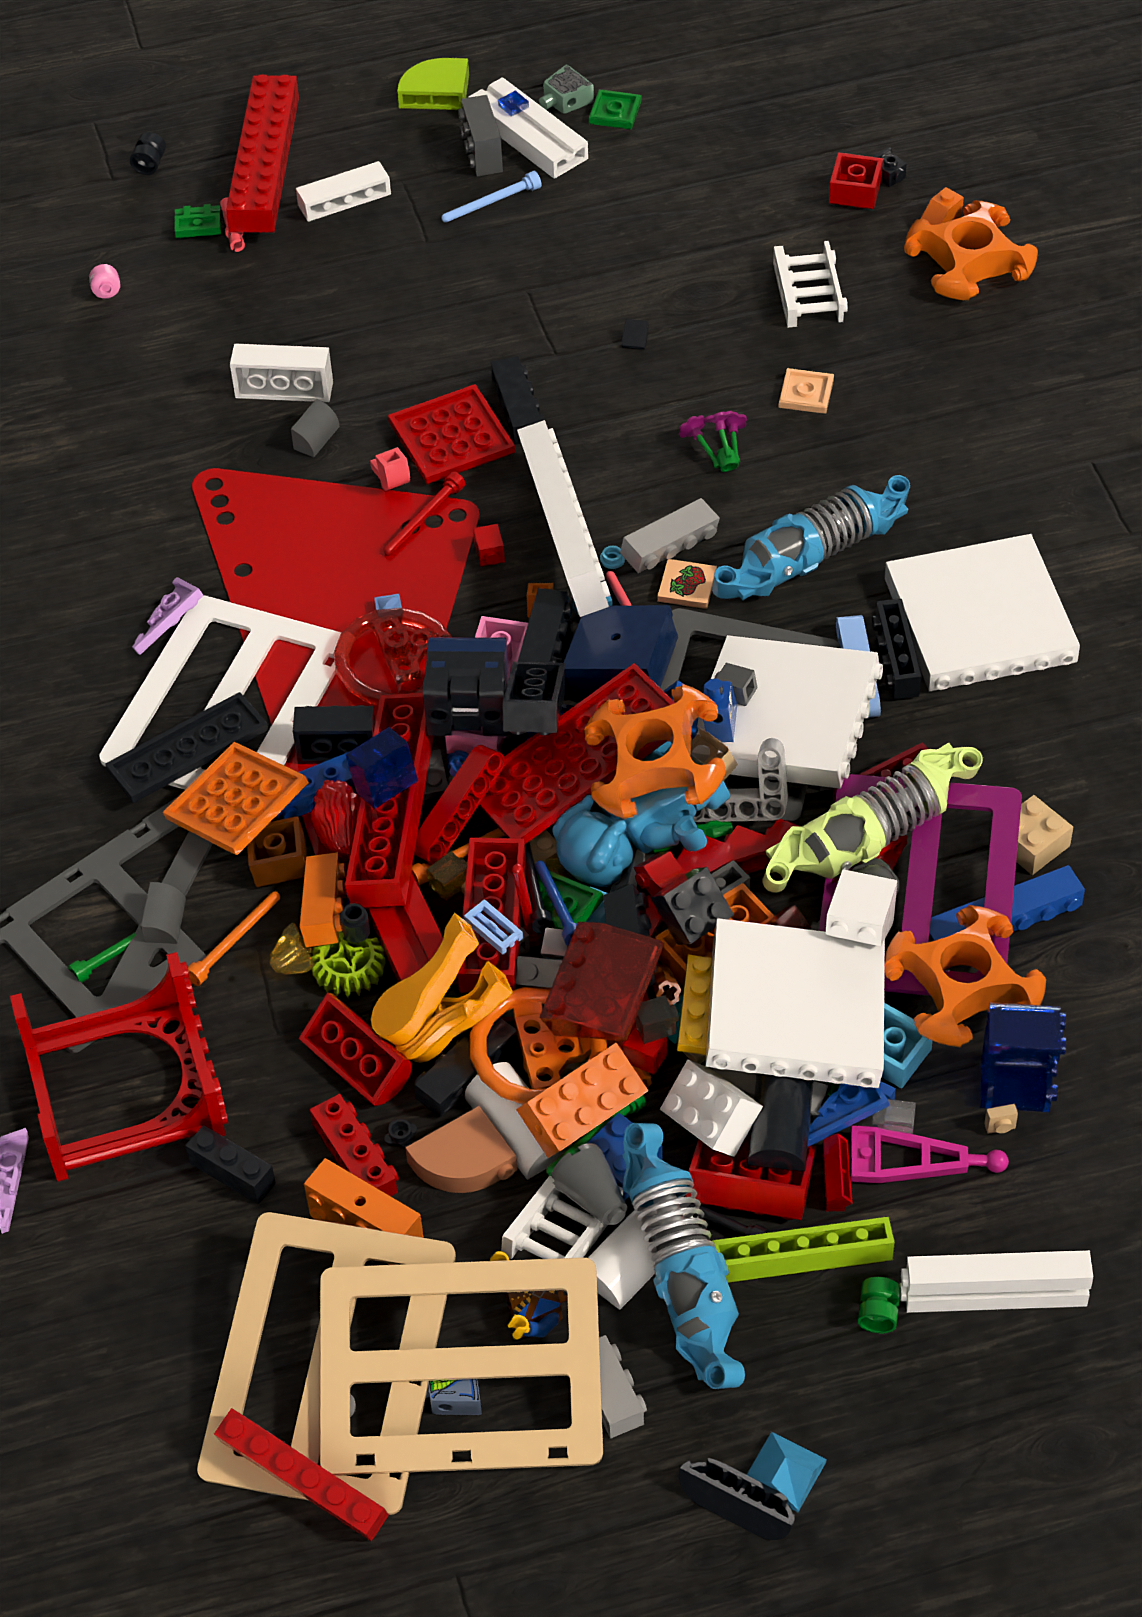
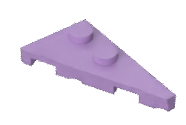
[0,1128,29,1234]

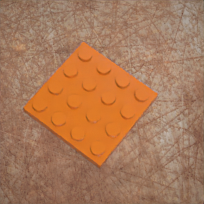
[163,742,309,855]

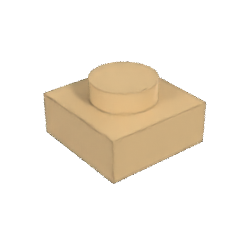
[984,1104,1018,1134]

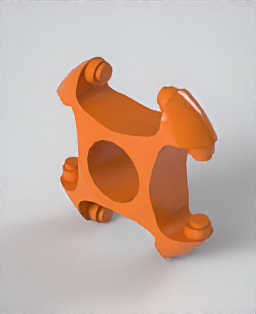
[904,200,1038,301]
[584,684,727,820]
[884,905,1046,1047]

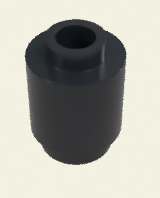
[340,903,370,943]

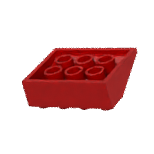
[686,1134,816,1220]

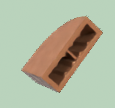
[405,1106,517,1193]

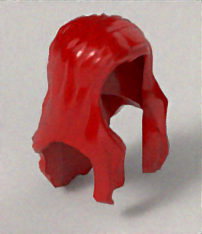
[311,779,361,862]

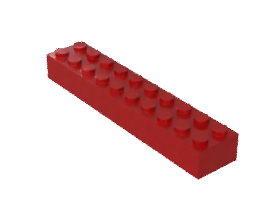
[226,74,299,232]
[345,693,434,907]

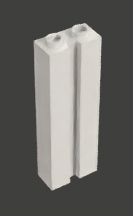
[469,77,588,179]
[900,1250,1093,1313]

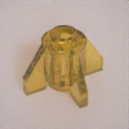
[270,923,315,975]

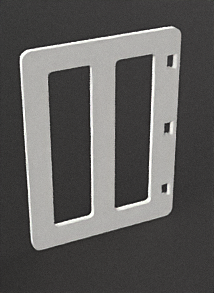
[100,596,351,790]

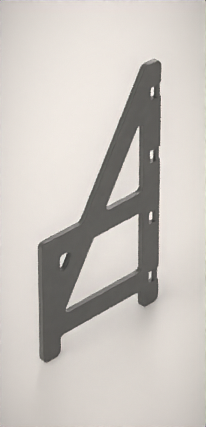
[0,795,213,1053]

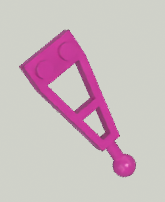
[851,1126,1009,1183]

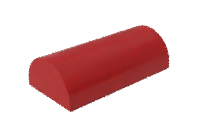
[298,993,412,1106]

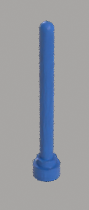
[535,860,586,948]

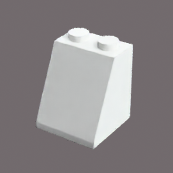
[826,869,897,946]

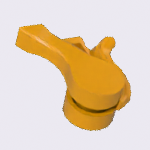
[371,913,513,1063]

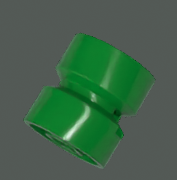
[858,1277,901,1333]

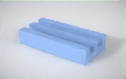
[464,899,523,955]

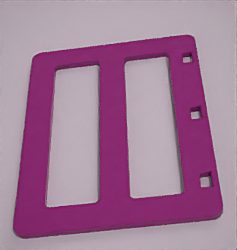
[819,774,1022,996]

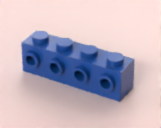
[275,748,368,821]

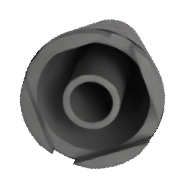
[552,1143,627,1225]

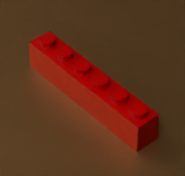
[214,1408,389,1542]

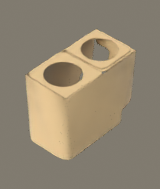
[690,726,738,781]

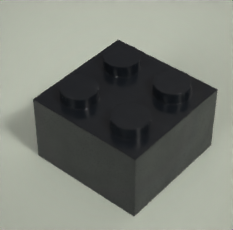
[650,867,734,945]

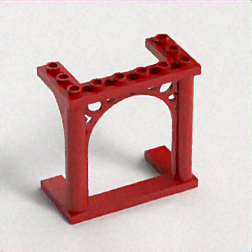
[10,952,229,1182]

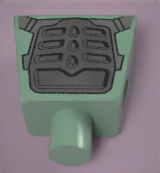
[539,64,594,113]

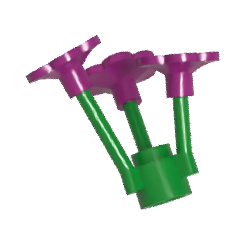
[679,411,747,472]

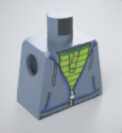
[410,1379,482,1415]

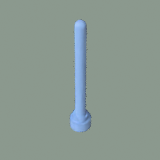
[441,171,542,222]

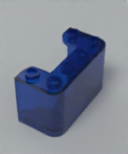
[980,1002,1066,1112]

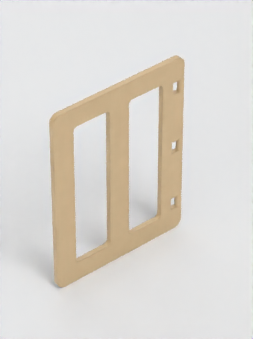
[197,1212,456,1515]
[320,1258,603,1475]

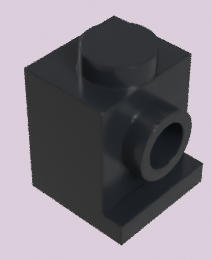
[872,147,907,187]

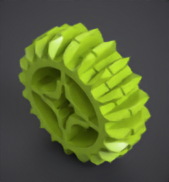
[311,931,386,997]

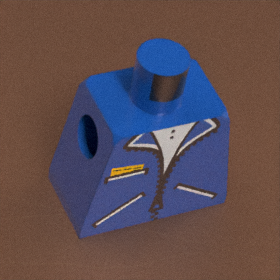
[703,678,737,742]

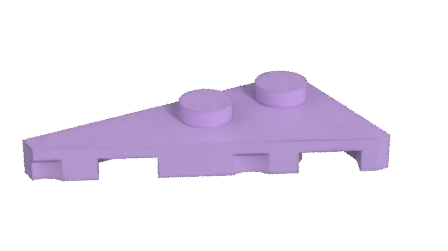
[132,577,204,655]

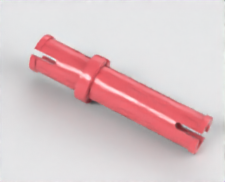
[220,197,245,252]

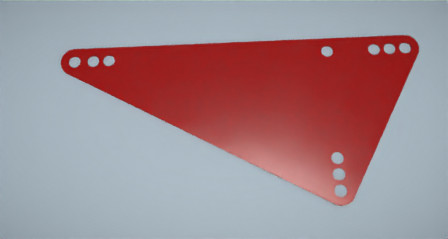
[192,468,480,899]

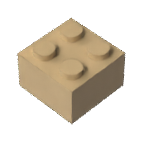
[1016,795,1073,875]

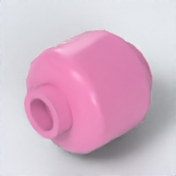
[89,264,120,299]

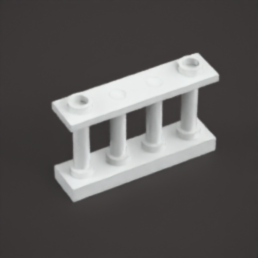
[773,241,848,327]
[501,1176,624,1259]

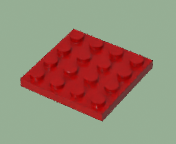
[388,384,515,484]

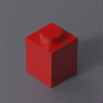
[473,524,505,566]

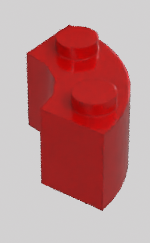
[633,851,688,896]

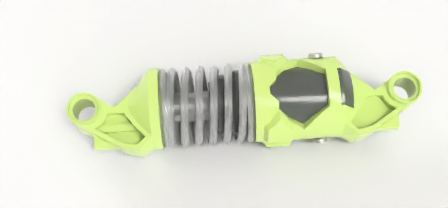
[763,743,983,893]

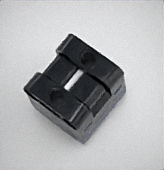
[423,637,509,736]

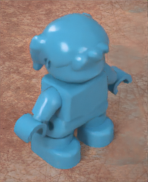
[552,741,730,888]

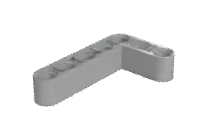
[693,738,788,822]

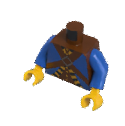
[490,1251,568,1340]

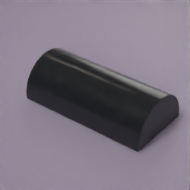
[747,1073,814,1171]

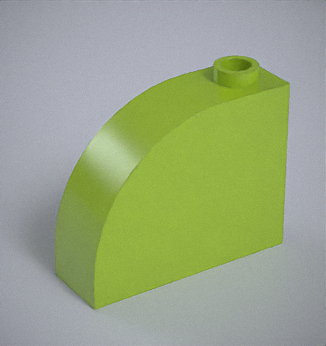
[397,58,469,110]

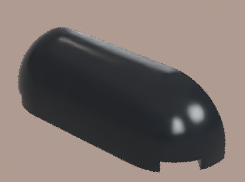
[679,1458,795,1540]

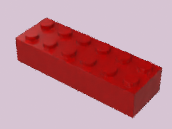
[458,838,526,993]

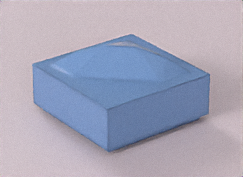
[374,594,403,622]

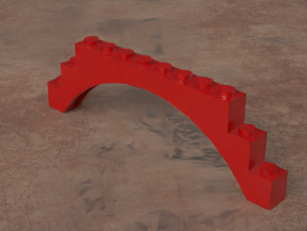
[589,819,802,1075]

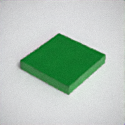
[589,90,642,129]

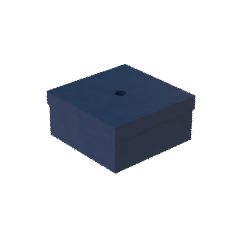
[564,605,678,698]

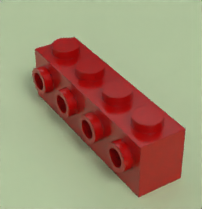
[310,1094,399,1196]

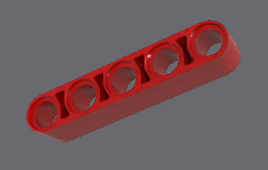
[414,745,505,864]

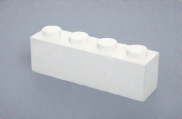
[296,161,391,221]

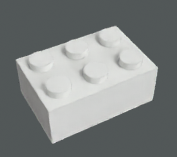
[660,1059,763,1157]

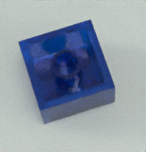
[345,727,418,809]

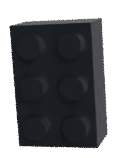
[293,705,375,764]

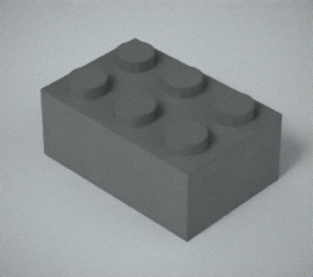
[458,95,503,176]

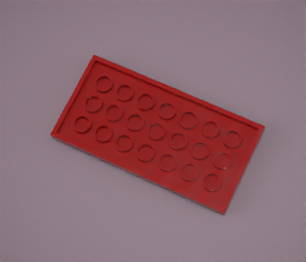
[479,663,675,844]

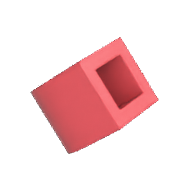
[370,447,410,491]

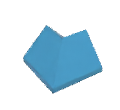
[747,1432,827,1512]

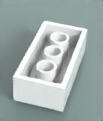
[230,344,333,402]

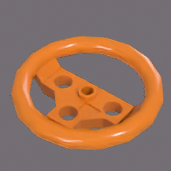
[470,987,607,1105]

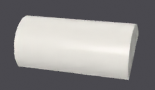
[465,1062,573,1180]
[588,1203,693,1310]

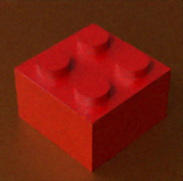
[829,153,883,209]

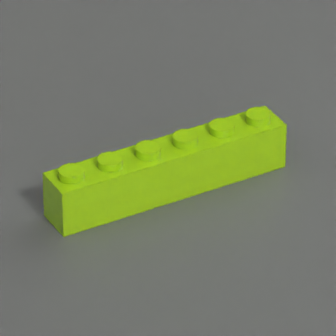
[712,1217,894,1282]

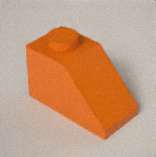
[920,187,964,225]

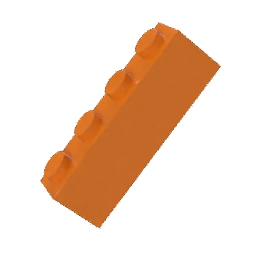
[300,852,347,947]

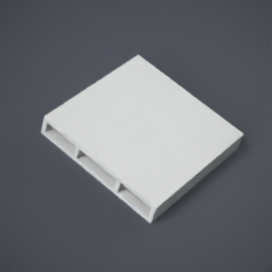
[885,534,1080,691]
[692,635,883,789]
[705,918,885,1088]

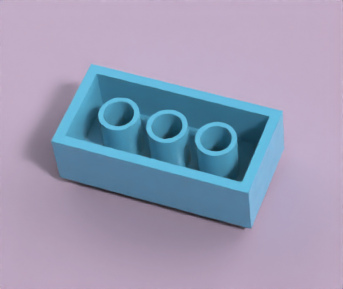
[882,1003,933,1089]

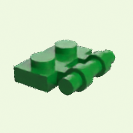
[175,204,221,238]

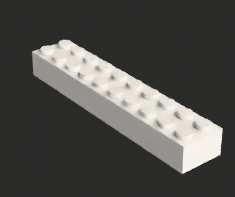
[517,420,610,617]

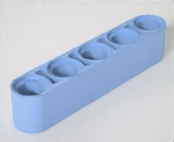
[836,615,881,718]

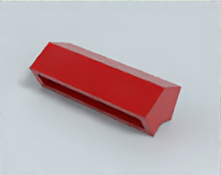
[822,1133,853,1212]

